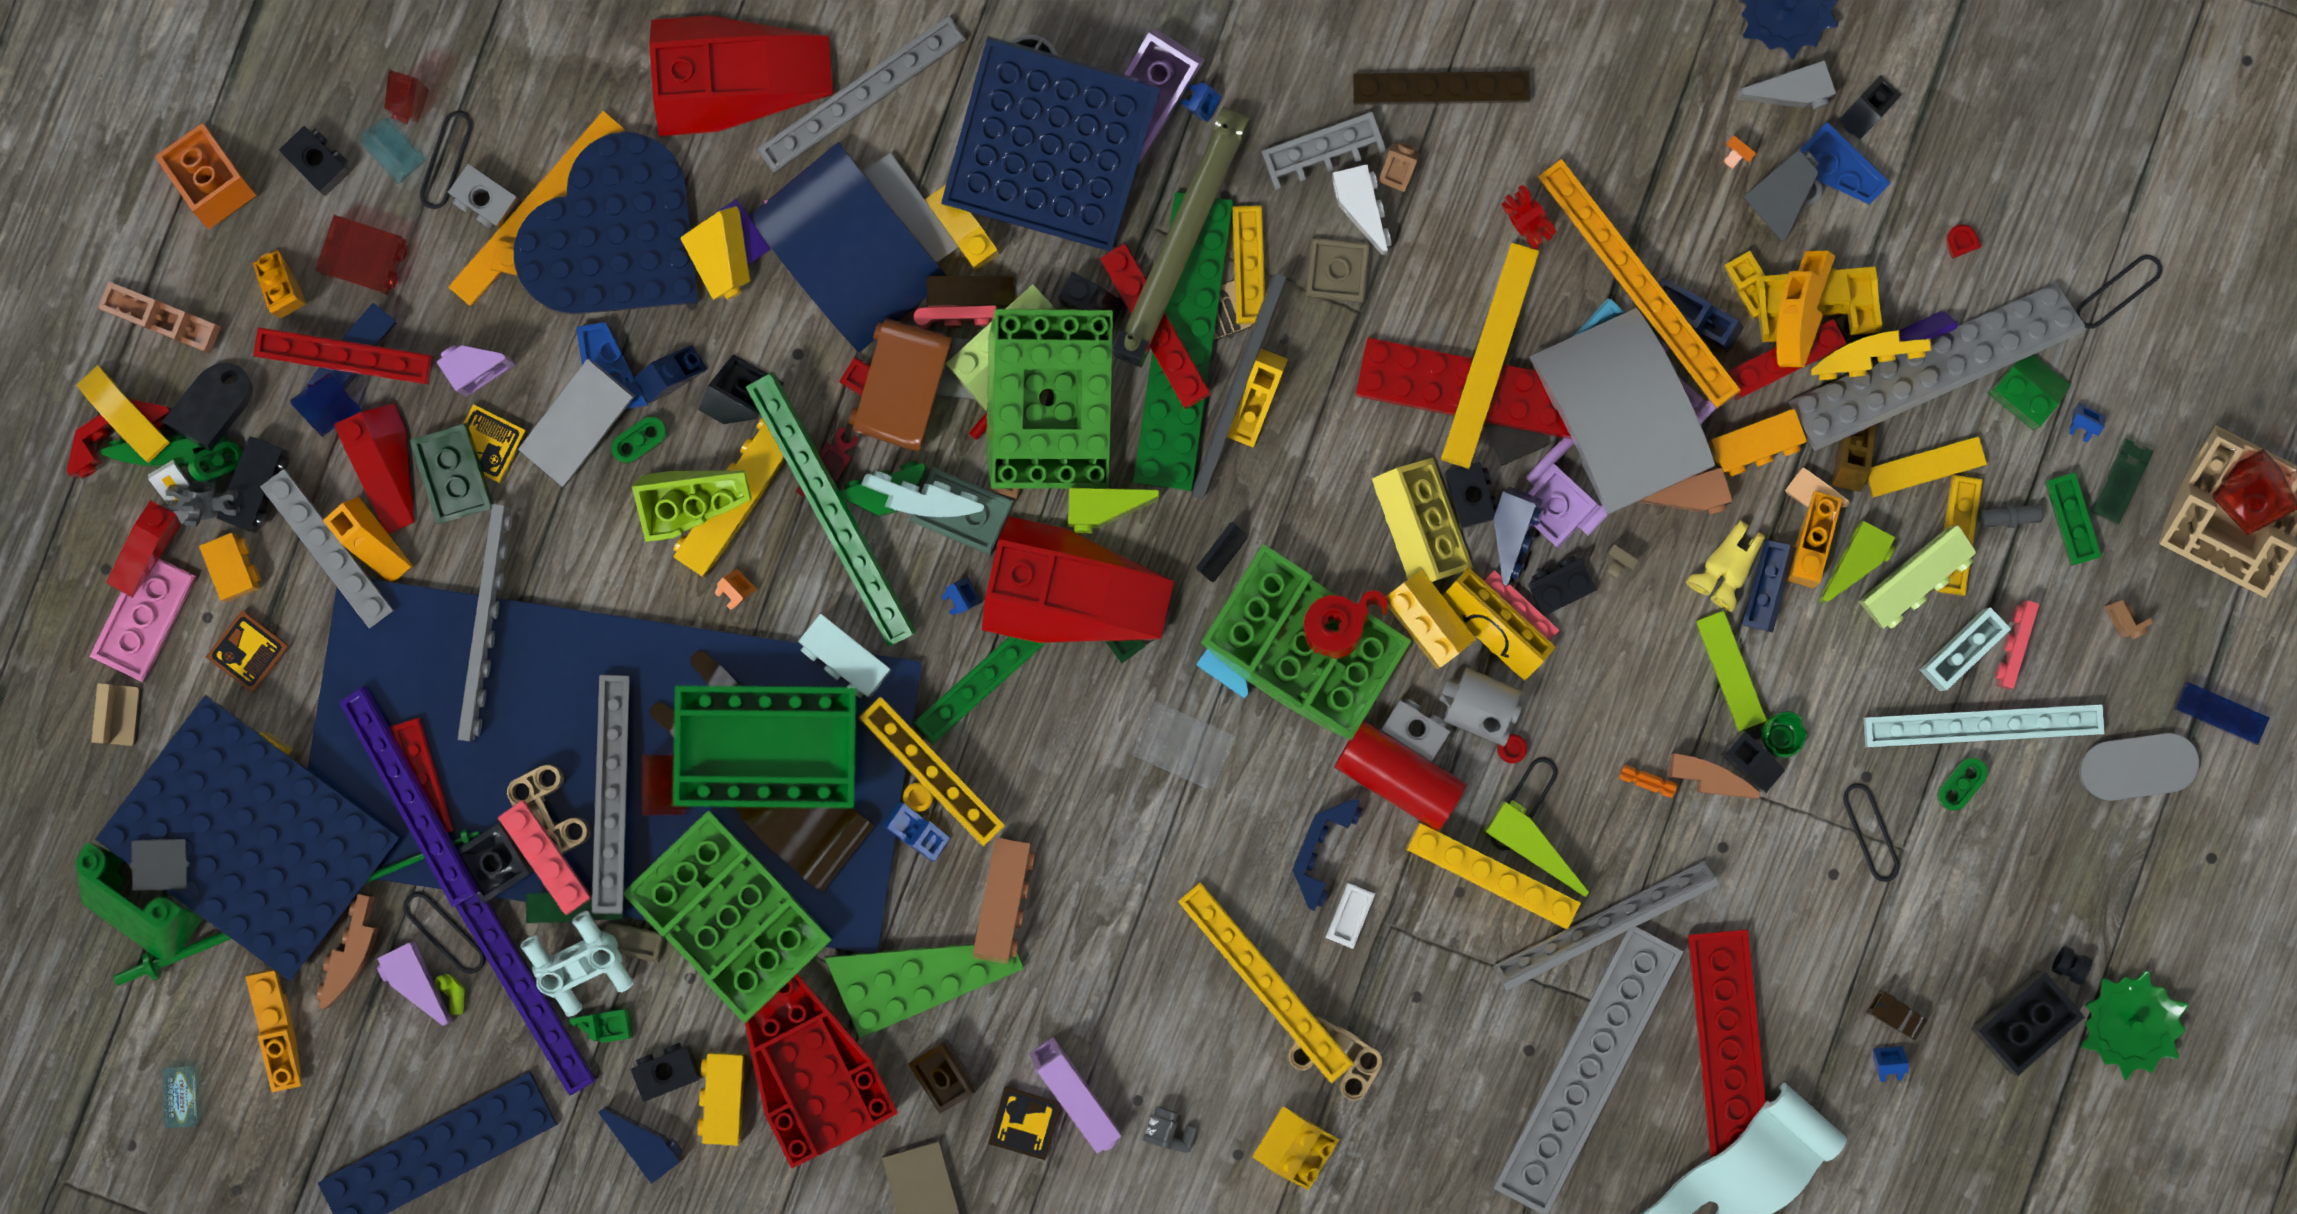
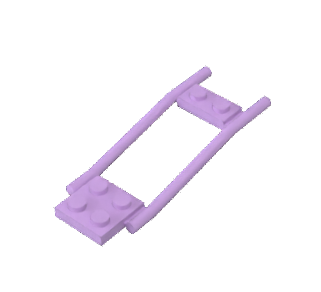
[1525,339,1716,549]

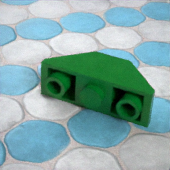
[840,460,927,518]

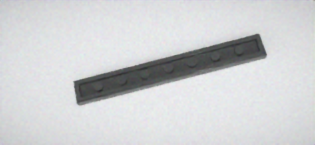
[1191,273,1286,499]

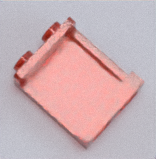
[315,215,408,296]

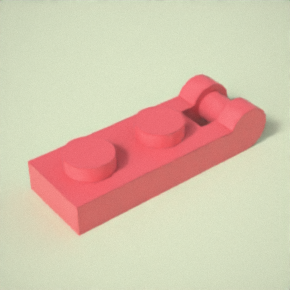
[914,306,997,329]

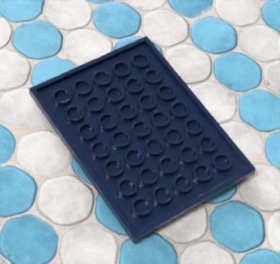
[95,695,400,981]

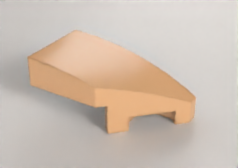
[1785,467,1850,508]

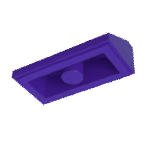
[1899,311,1958,341]

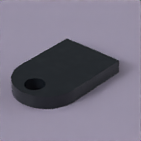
[162,363,253,451]

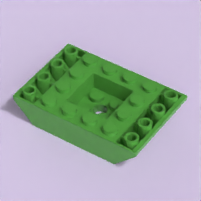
[986,309,1113,489]

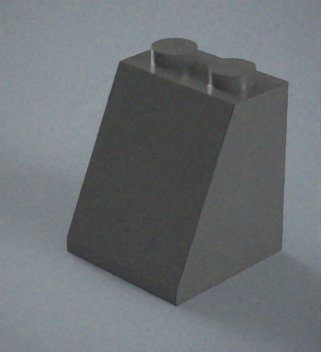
[1744,150,1819,242]

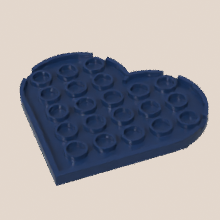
[514,132,698,314]

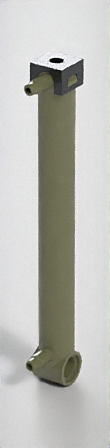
[1113,107,1251,368]

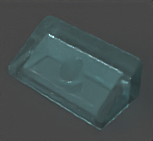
[360,118,425,184]

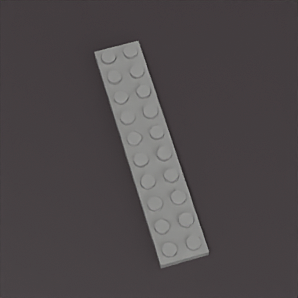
[1788,283,2085,451]
[1493,927,1683,1214]

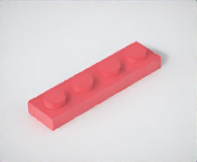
[498,800,592,915]

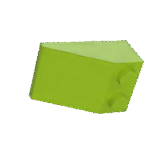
[1068,488,1159,534]

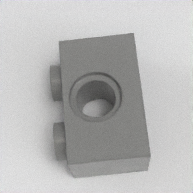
[448,164,521,230]
[1380,698,1450,762]

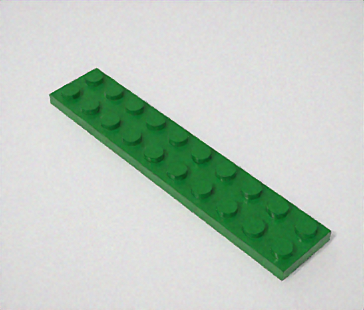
[1133,192,1233,491]

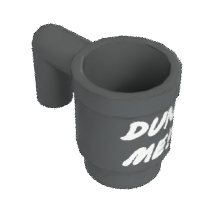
[1143,1106,1197,1153]

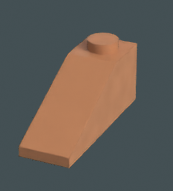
[1638,468,1732,515]

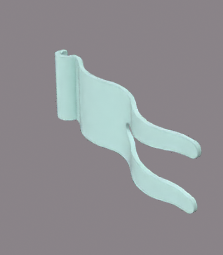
[1642,1083,1847,1214]

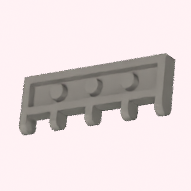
[1261,112,1386,191]

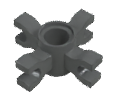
[165,476,240,527]

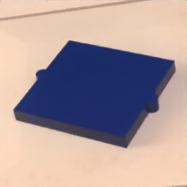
[290,373,361,437]

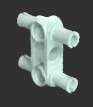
[520,911,634,1017]

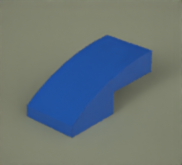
[882,802,950,862]

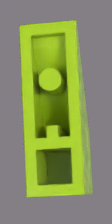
[1818,521,1895,604]

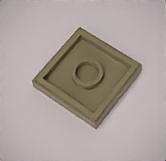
[1305,238,1370,303]

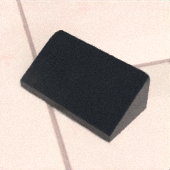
[1196,522,1248,582]

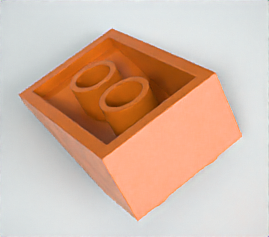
[155,122,256,230]

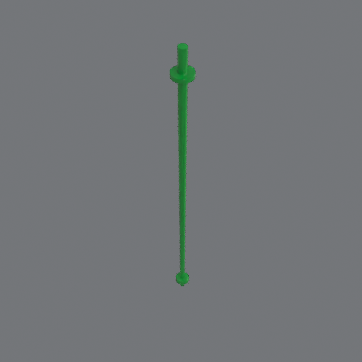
[113,829,480,986]

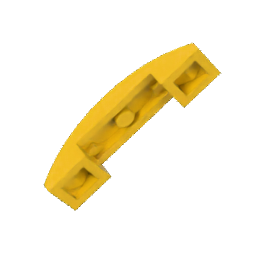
[76,365,170,463]

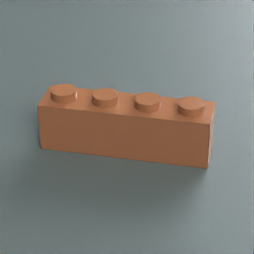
[973,837,1035,964]

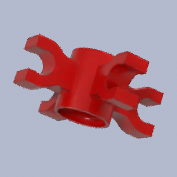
[1501,184,1557,250]

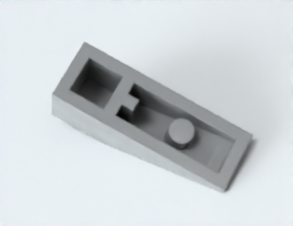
[1737,60,1836,110]

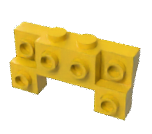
[1756,267,1883,342]

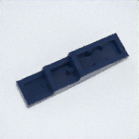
[298,302,397,416]

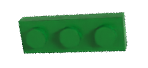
[2045,472,2102,566]

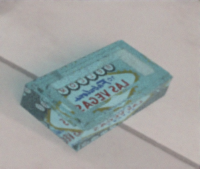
[163,1067,197,1128]

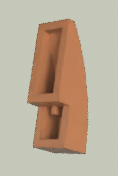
[1668,753,1760,799]

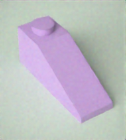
[377,942,453,1026]

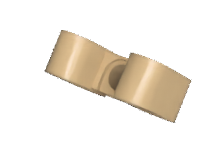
[507,765,591,854]
[1288,1016,1382,1101]

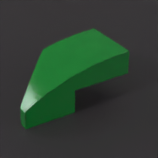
[569,1008,634,1043]

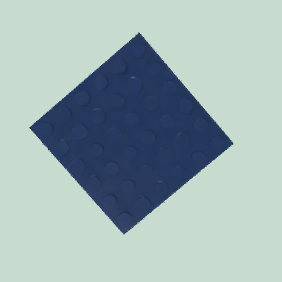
[941,36,1160,252]

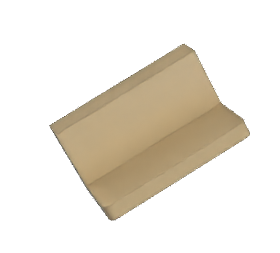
[91,683,140,746]

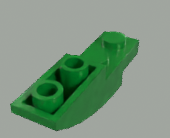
[101,433,228,468]

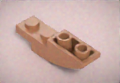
[316,893,380,1009]

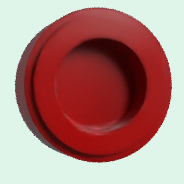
[1497,734,1527,764]

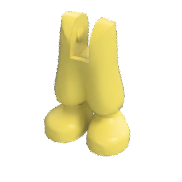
[1686,520,1765,612]

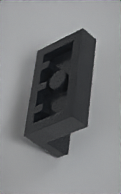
[1528,556,1597,616]

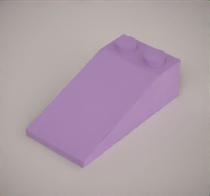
[1124,29,1205,163]

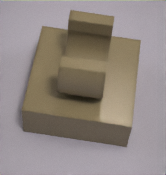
[1605,544,1639,579]

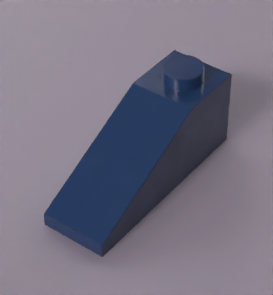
[598,1106,683,1184]

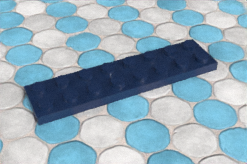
[318,1072,558,1214]

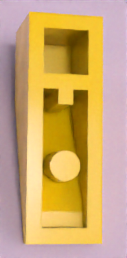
[924,185,999,272]
[1226,348,1288,448]

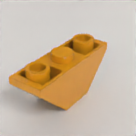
[252,249,306,319]

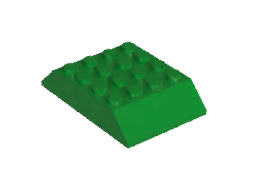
[673,686,856,808]

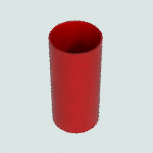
[1333,720,1467,832]

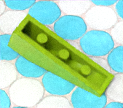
[1483,800,1589,897]

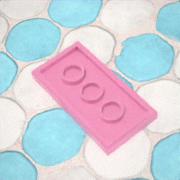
[89,558,197,682]

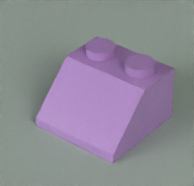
[436,345,515,397]

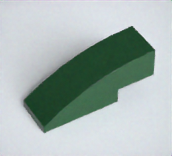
[525,890,623,924]

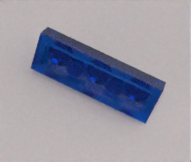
[2174,682,2270,745]

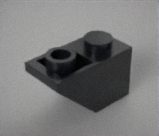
[1720,731,1785,793]

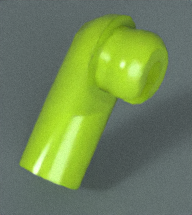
[434,974,465,1015]

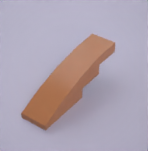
[97,282,221,354]

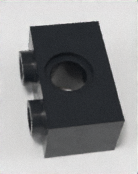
[279,126,350,196]
[1444,462,1498,530]
[630,1043,702,1102]

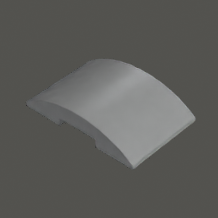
[1530,308,1715,515]

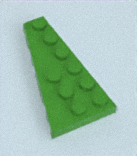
[825,944,1024,1038]

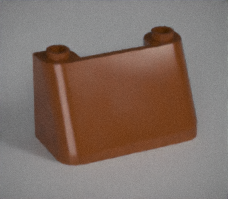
[848,318,954,452]

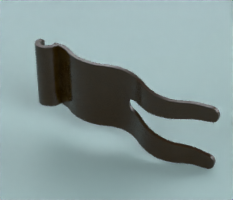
[650,651,876,893]

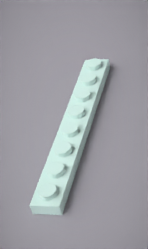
[1864,704,2105,747]

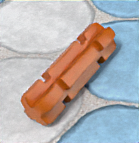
[1619,765,1677,798]

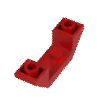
[67,399,172,479]

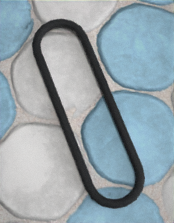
[420,111,472,209]
[2076,255,2162,329]
[1490,758,1557,851]
[1843,784,1900,882]
[403,892,485,974]

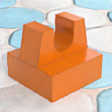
[1723,135,1757,169]
[715,568,757,610]

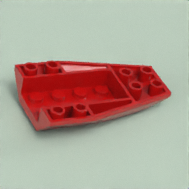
[649,15,833,137]
[982,516,1174,643]
[745,974,899,1169]

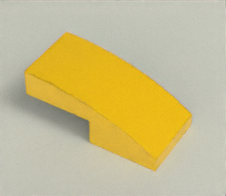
[1724,251,1765,320]

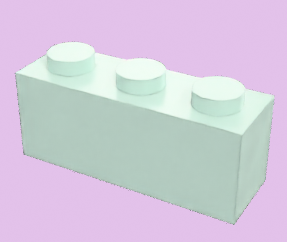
[1919,607,2011,691]
[798,614,892,698]

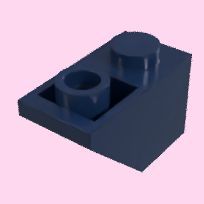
[634,345,708,403]

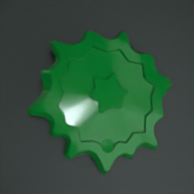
[2081,971,2189,1080]

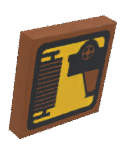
[206,610,290,693]

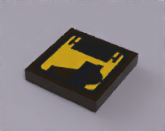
[988,1086,1061,1160]

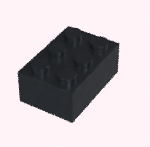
[1971,970,2085,1076]

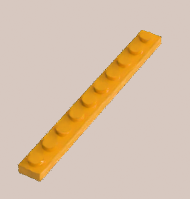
[1538,159,1740,409]

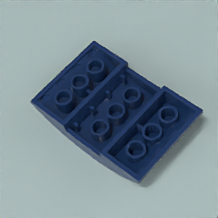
[749,142,947,353]

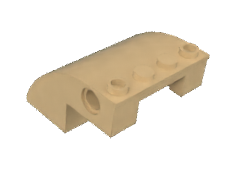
[2159,425,2297,598]

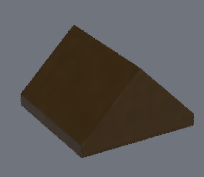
[908,1039,978,1114]

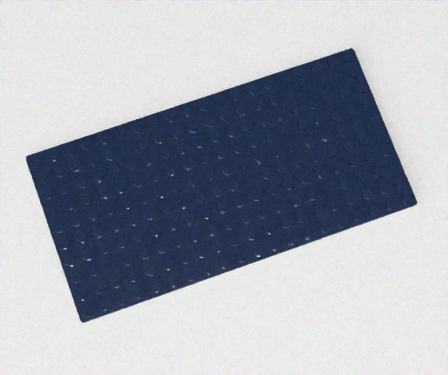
[308,579,921,953]

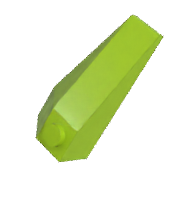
[632,470,752,542]

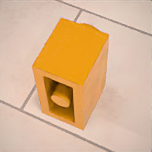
[199,533,261,602]

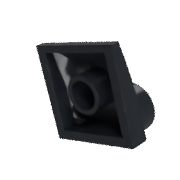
[457,822,534,904]

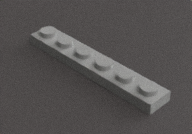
[260,469,395,629]

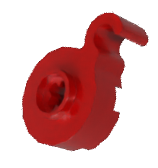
[1304,591,1388,659]

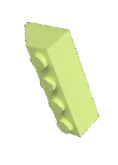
[946,284,1056,411]
[1858,525,1976,629]

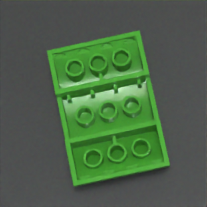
[1201,544,1411,740]
[623,811,831,1024]

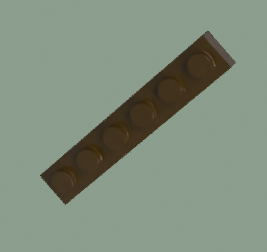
[1353,71,1530,105]

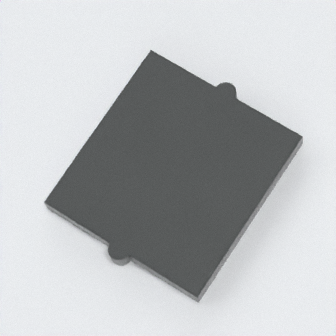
[129,839,190,890]

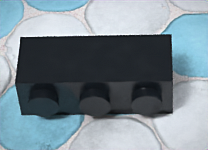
[217,436,290,533]

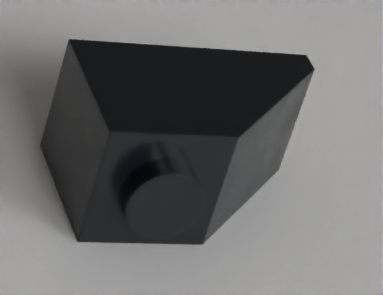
[1839,75,1902,140]
[1058,272,1125,327]

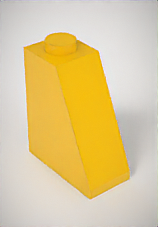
[680,206,750,300]

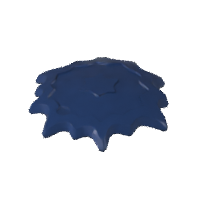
[1741,0,1838,60]

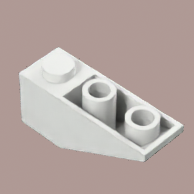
[1332,165,1391,255]

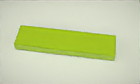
[1695,611,1766,732]

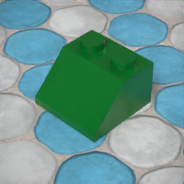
[1987,354,2071,430]

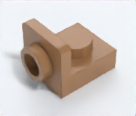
[1378,142,1420,192]
[2104,599,2154,639]

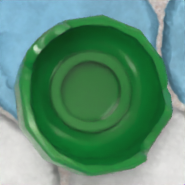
[1761,711,1807,758]

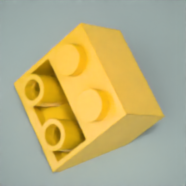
[1252,1106,1340,1190]

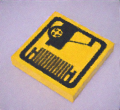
[463,404,527,484]

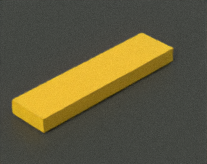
[1232,205,1265,325]
[1867,436,1987,498]
[1934,475,1983,596]

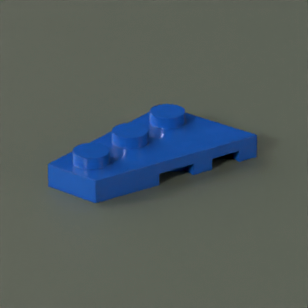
[1800,122,1891,205]
[576,322,649,410]

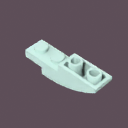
[862,471,984,517]

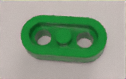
[611,417,667,464]
[188,441,243,482]
[1937,758,1988,811]

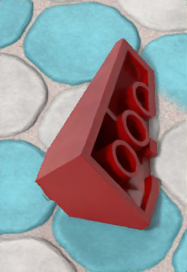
[334,403,415,534]

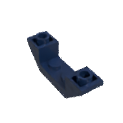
[1292,799,1362,911]

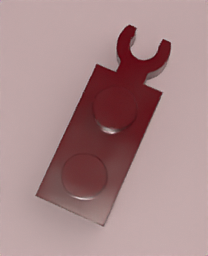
[795,427,859,499]

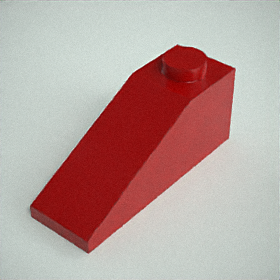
[106,500,181,598]

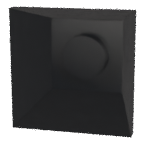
[698,354,784,424]

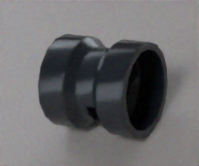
[2051,945,2093,985]

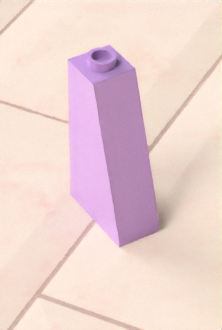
[1029,1036,1122,1154]

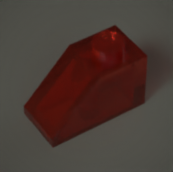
[384,70,429,124]

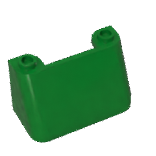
[76,842,203,959]

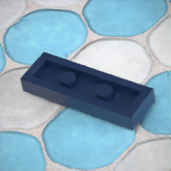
[1742,540,1796,633]

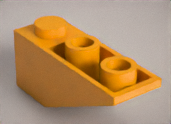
[1787,491,1843,589]
[323,496,413,583]

